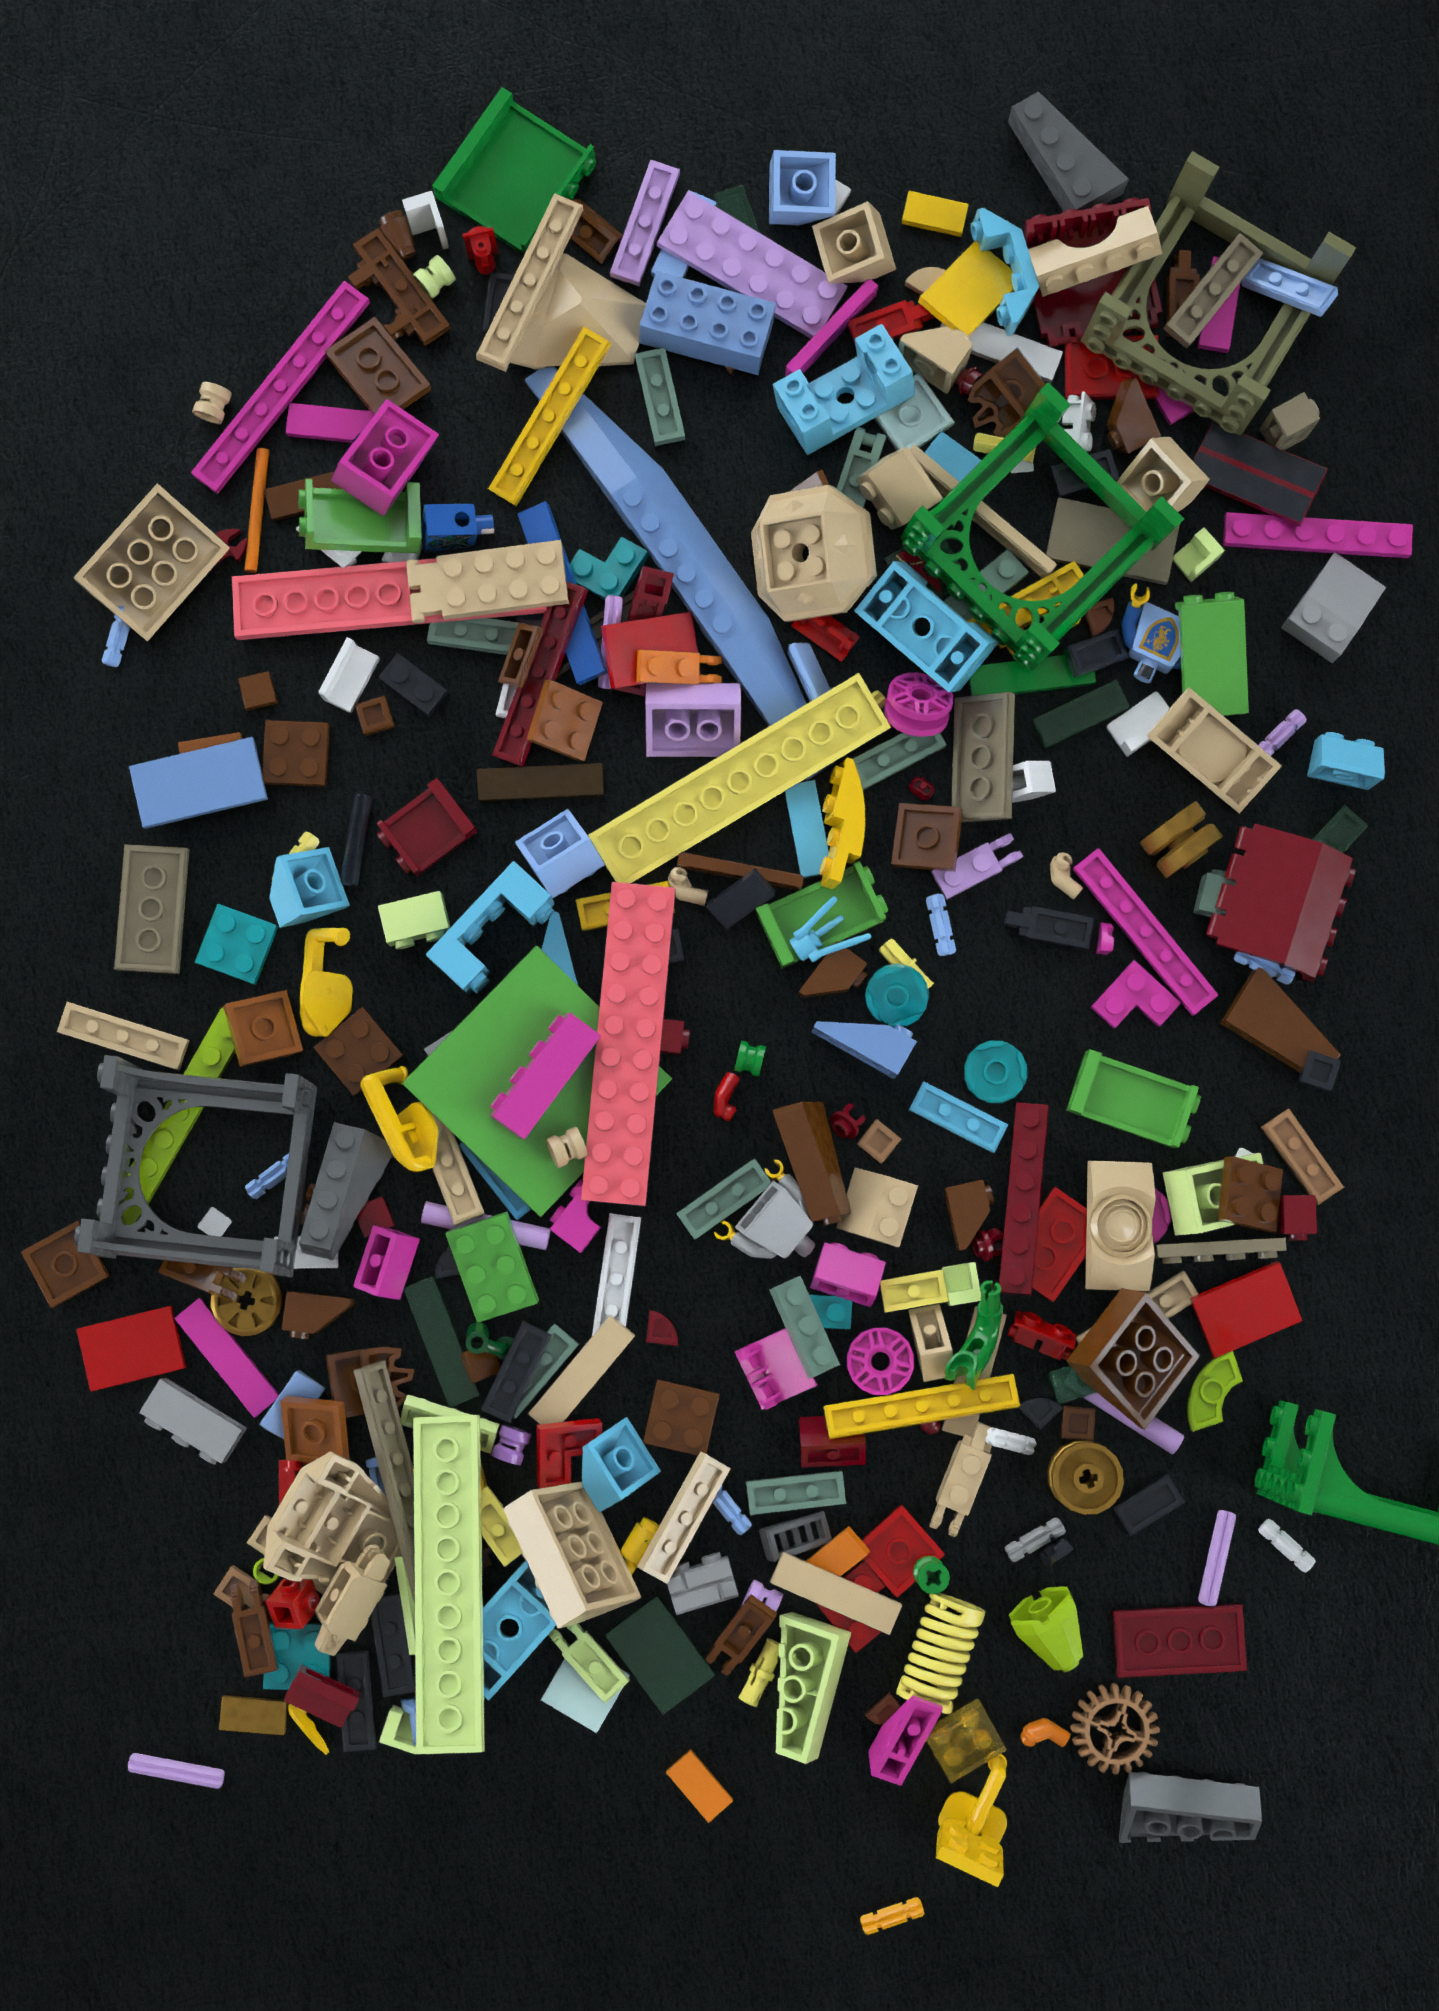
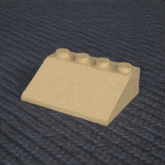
[74,483,230,641]
[503,1482,641,1629]

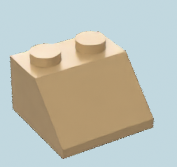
[812,202,896,284]
[898,326,973,394]
[1117,437,1210,512]
[856,447,943,530]
[836,1168,918,1247]

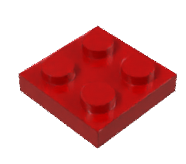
[861,1504,945,1597]

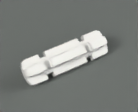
[985,1427,1037,1455]
[1259,1519,1315,1572]

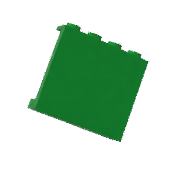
[432,87,596,255]

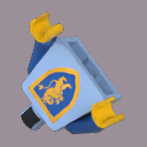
[1121,584,1181,683]

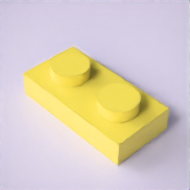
[880,1270,948,1313]

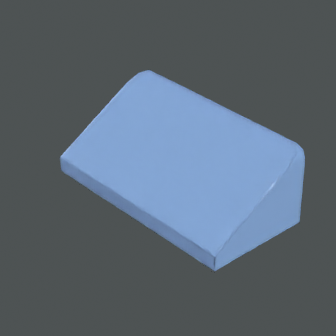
[788,643,831,702]
[259,1370,326,1439]

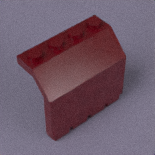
[1023,198,1163,347]
[1206,824,1356,983]

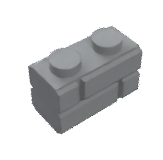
[668,1552,739,1615]

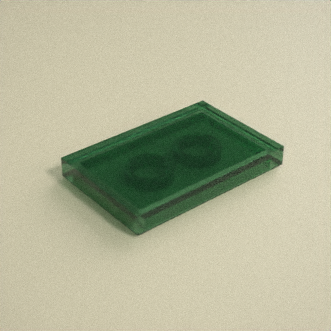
[605,1595,715,1715]

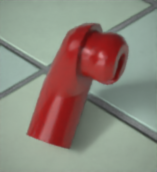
[714,1072,740,1122]

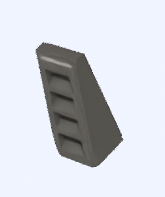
[759,1511,832,1562]

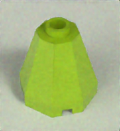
[1009,1586,1083,1672]

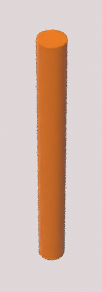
[244,448,269,573]

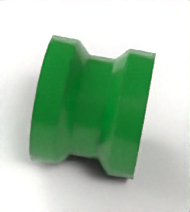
[734,1040,766,1077]
[913,1556,950,1594]

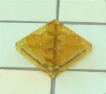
[926,1698,1007,1783]

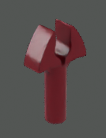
[214,529,247,566]

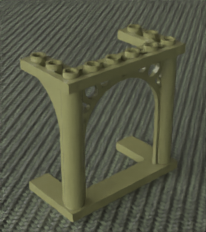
[1081,151,1356,436]

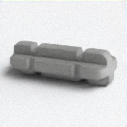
[1005,1518,1066,1562]

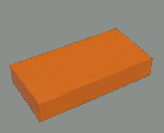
[806,1526,870,1576]
[666,1749,733,1823]

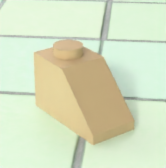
[908,1304,953,1382]

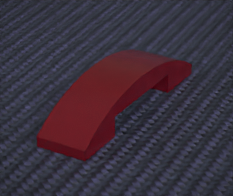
[614,566,674,696]

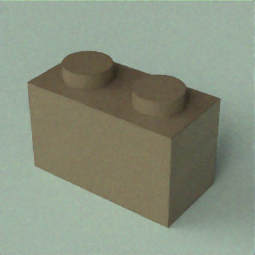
[1259,392,1320,450]

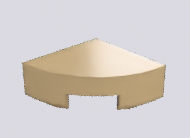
[905,267,946,295]

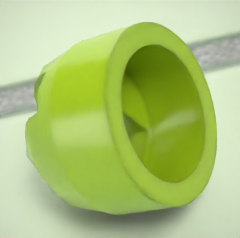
[253,1558,279,1585]

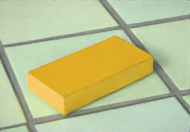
[902,191,969,237]

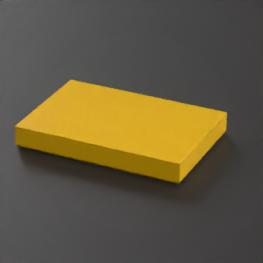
[918,241,1014,337]

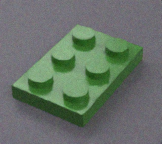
[446,1212,539,1322]

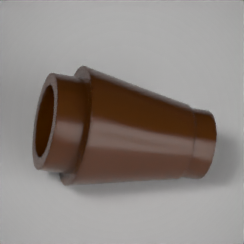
[379,210,417,260]

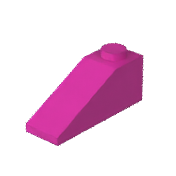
[868,1695,943,1786]

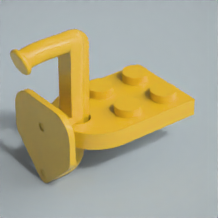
[936,1753,1007,1887]

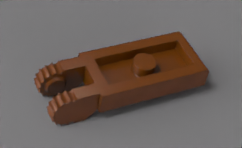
[158,1260,247,1301]
[230,1579,279,1678]
[705,1594,777,1676]

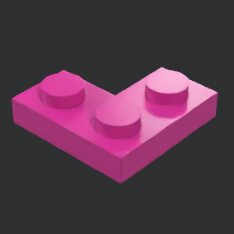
[1090,960,1181,1028]

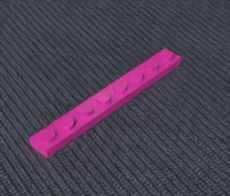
[191,281,370,494]

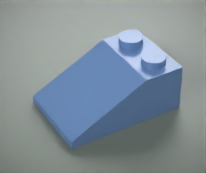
[812,1021,917,1079]

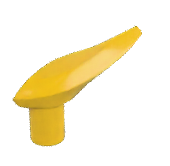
[288,1704,329,1755]

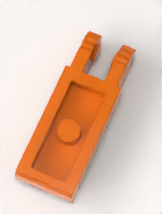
[636,650,722,685]

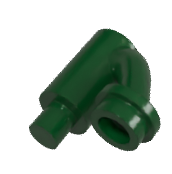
[466,1322,514,1360]

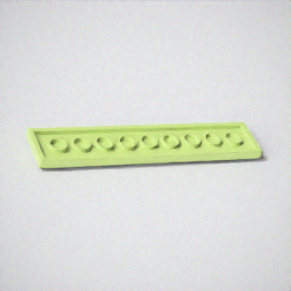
[413,1415,485,1754]

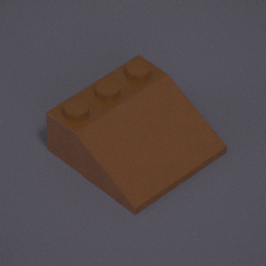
[1067,1288,1199,1430]

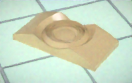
[1146,687,1282,814]
[1085,1161,1156,1291]

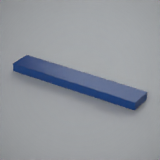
[518,501,608,685]

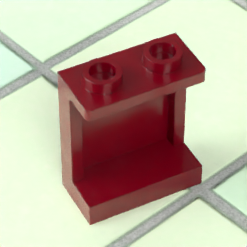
[376,778,477,877]

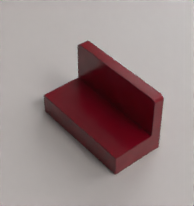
[799,1416,866,1468]
[284,1664,360,1727]

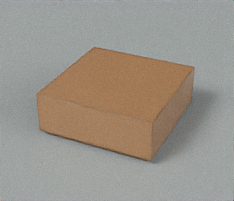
[857,1119,901,1164]

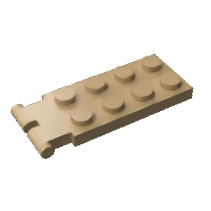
[406,540,569,623]

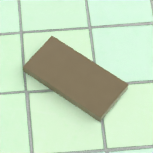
[1046,497,1180,585]
[951,692,1015,822]
[114,844,189,974]

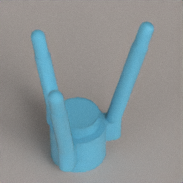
[789,896,871,962]

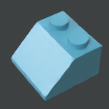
[1307,732,1385,790]

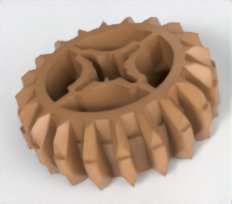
[1070,1683,1160,1774]

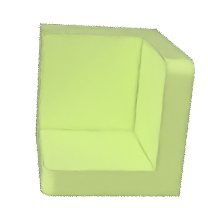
[1172,528,1225,582]
[942,1262,981,1306]
[379,1705,416,1754]

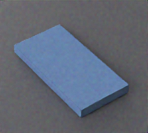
[129,737,268,829]

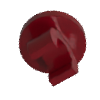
[830,1104,866,1139]
[972,1228,1004,1262]

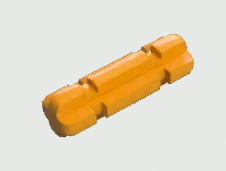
[860,1897,924,1935]

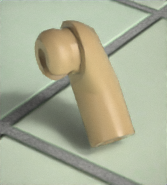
[1050,852,1083,900]
[668,867,708,906]

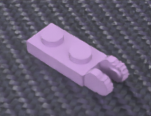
[931,833,1023,900]

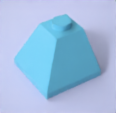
[269,847,350,928]
[582,1417,661,1512]

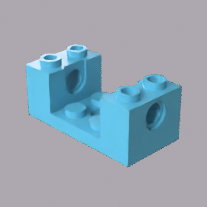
[773,324,915,455]
[854,561,999,693]
[426,861,555,995]
[483,1560,556,1701]

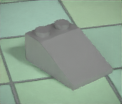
[1281,552,1386,663]

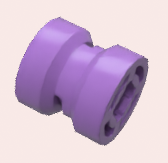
[491,1424,532,1466]

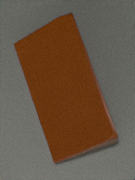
[570,199,623,264]
[498,623,543,689]

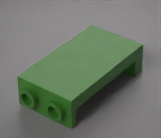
[298,479,422,554]
[1175,592,1249,716]
[755,861,888,969]
[1066,1049,1201,1148]

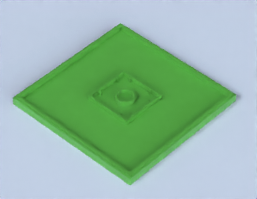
[402,946,672,1217]

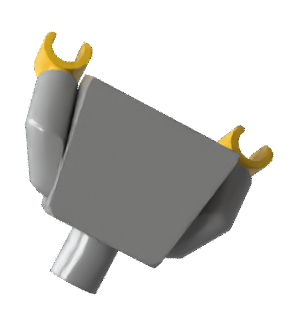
[714,1160,815,1259]

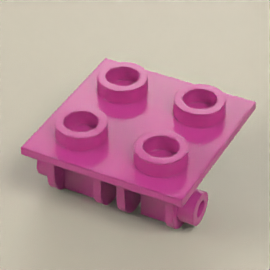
[735,1328,817,1410]

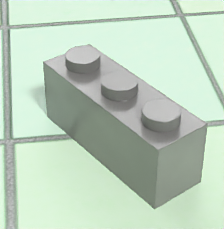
[139,1378,247,1465]

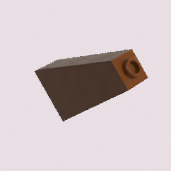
[1220,967,1341,1073]
[773,1102,851,1226]

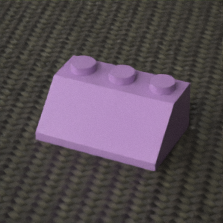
[646,683,741,757]

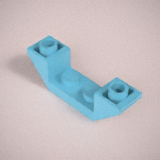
[971,208,1039,336]

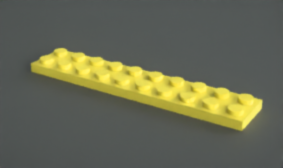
[588,673,891,884]

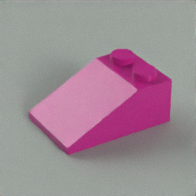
[331,399,439,517]

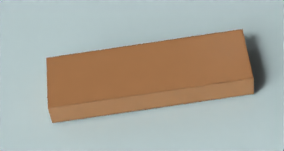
[1261,1109,1344,1205]

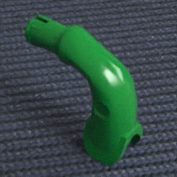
[945,1281,1003,1390]

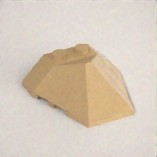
[510,253,646,369]
[263,1451,401,1583]

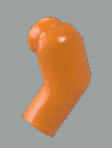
[1020,1718,1071,1747]

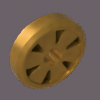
[211,1268,283,1336]

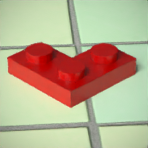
[537,1418,602,1489]
[816,1560,885,1653]

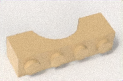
[1028,206,1163,297]

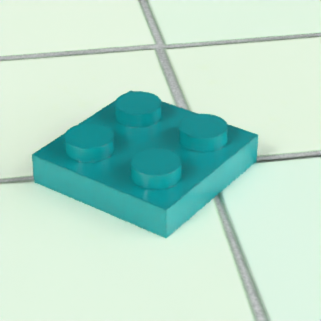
[195,904,278,985]
[263,1622,331,1690]

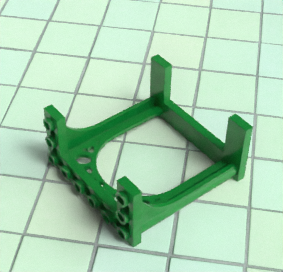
[900,382,1184,671]
[1255,1400,1439,1545]

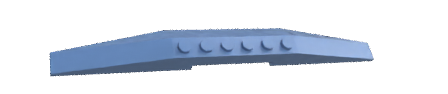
[525,366,833,781]

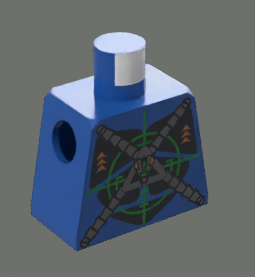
[421,504,494,552]

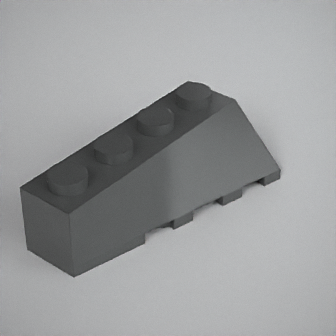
[299,1122,393,1260]
[1119,1772,1262,1843]

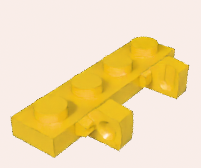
[967,561,1084,658]

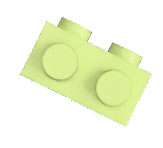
[378,891,451,949]

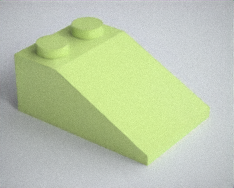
[1163,1153,1263,1235]

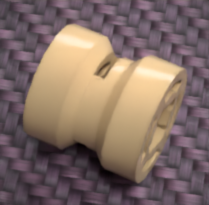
[192,382,232,424]
[546,1127,588,1168]

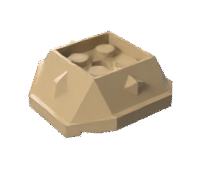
[751,485,877,622]

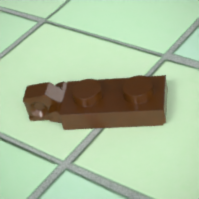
[1166,250,1200,337]

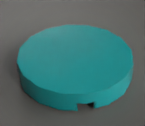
[865,963,929,1027]
[964,1041,1027,1103]

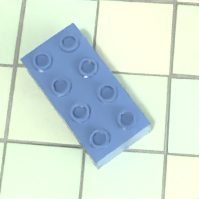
[639,271,776,375]

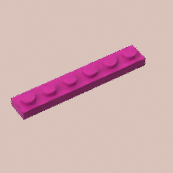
[1223,512,1413,558]
[1073,848,1218,1016]

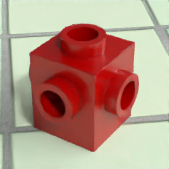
[265,1578,320,1629]

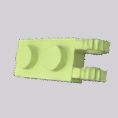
[548,1624,630,1703]

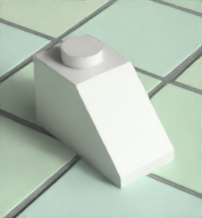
[1012,761,1056,803]

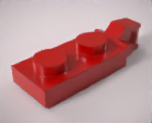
[847,300,934,347]

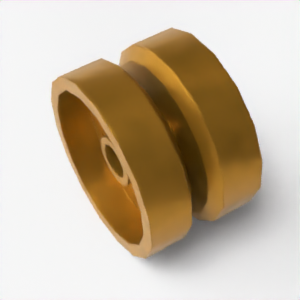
[1140,801,1223,878]
[1047,1440,1124,1515]

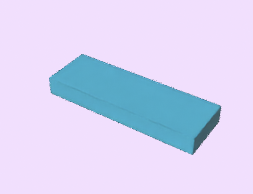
[785,780,829,878]
[909,1081,1008,1153]

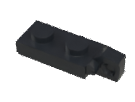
[1003,906,1094,950]

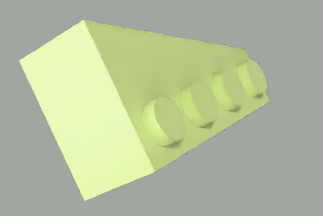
[776,1612,851,1764]

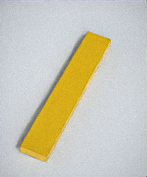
[488,326,612,506]
[824,1374,1020,1439]

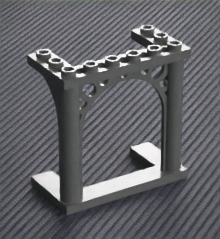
[74,1055,317,1277]

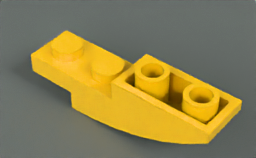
[819,758,865,889]

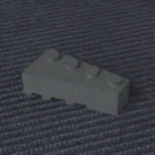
[1008,92,1129,211]

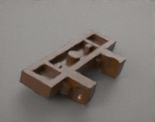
[348,228,450,346]

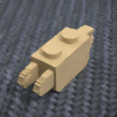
[929,1421,992,1537]
[314,1544,390,1656]

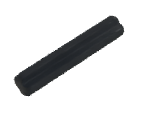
[340,794,372,886]

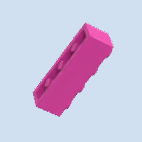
[490,1012,601,1140]

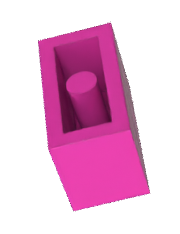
[353,1225,420,1300]
[810,1243,886,1307]

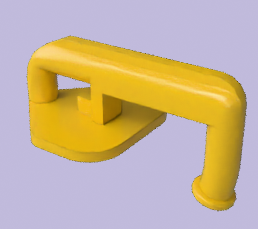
[300,928,353,1037]
[360,1066,438,1172]

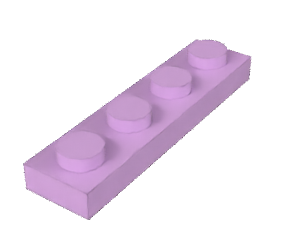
[610,160,680,287]

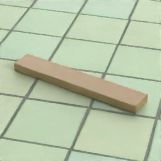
[476,193,583,372]
[909,444,1057,579]

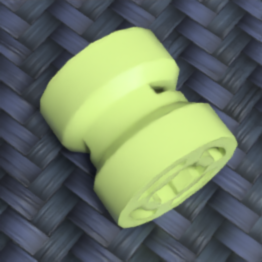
[413,255,456,299]

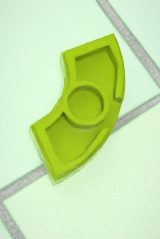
[1187,1351,1243,1432]

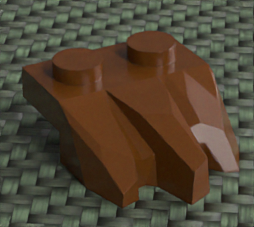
[968,347,1046,437]
[326,1347,415,1418]

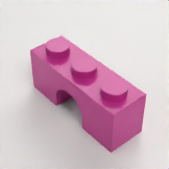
[550,1180,601,1253]

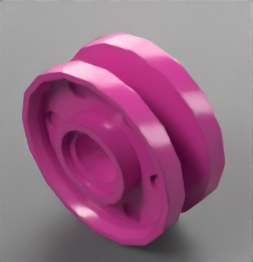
[884,672,953,737]
[847,1328,914,1395]

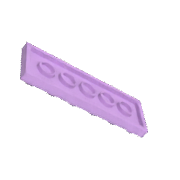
[657,190,848,339]

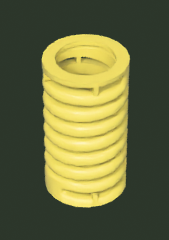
[896,1593,986,1714]

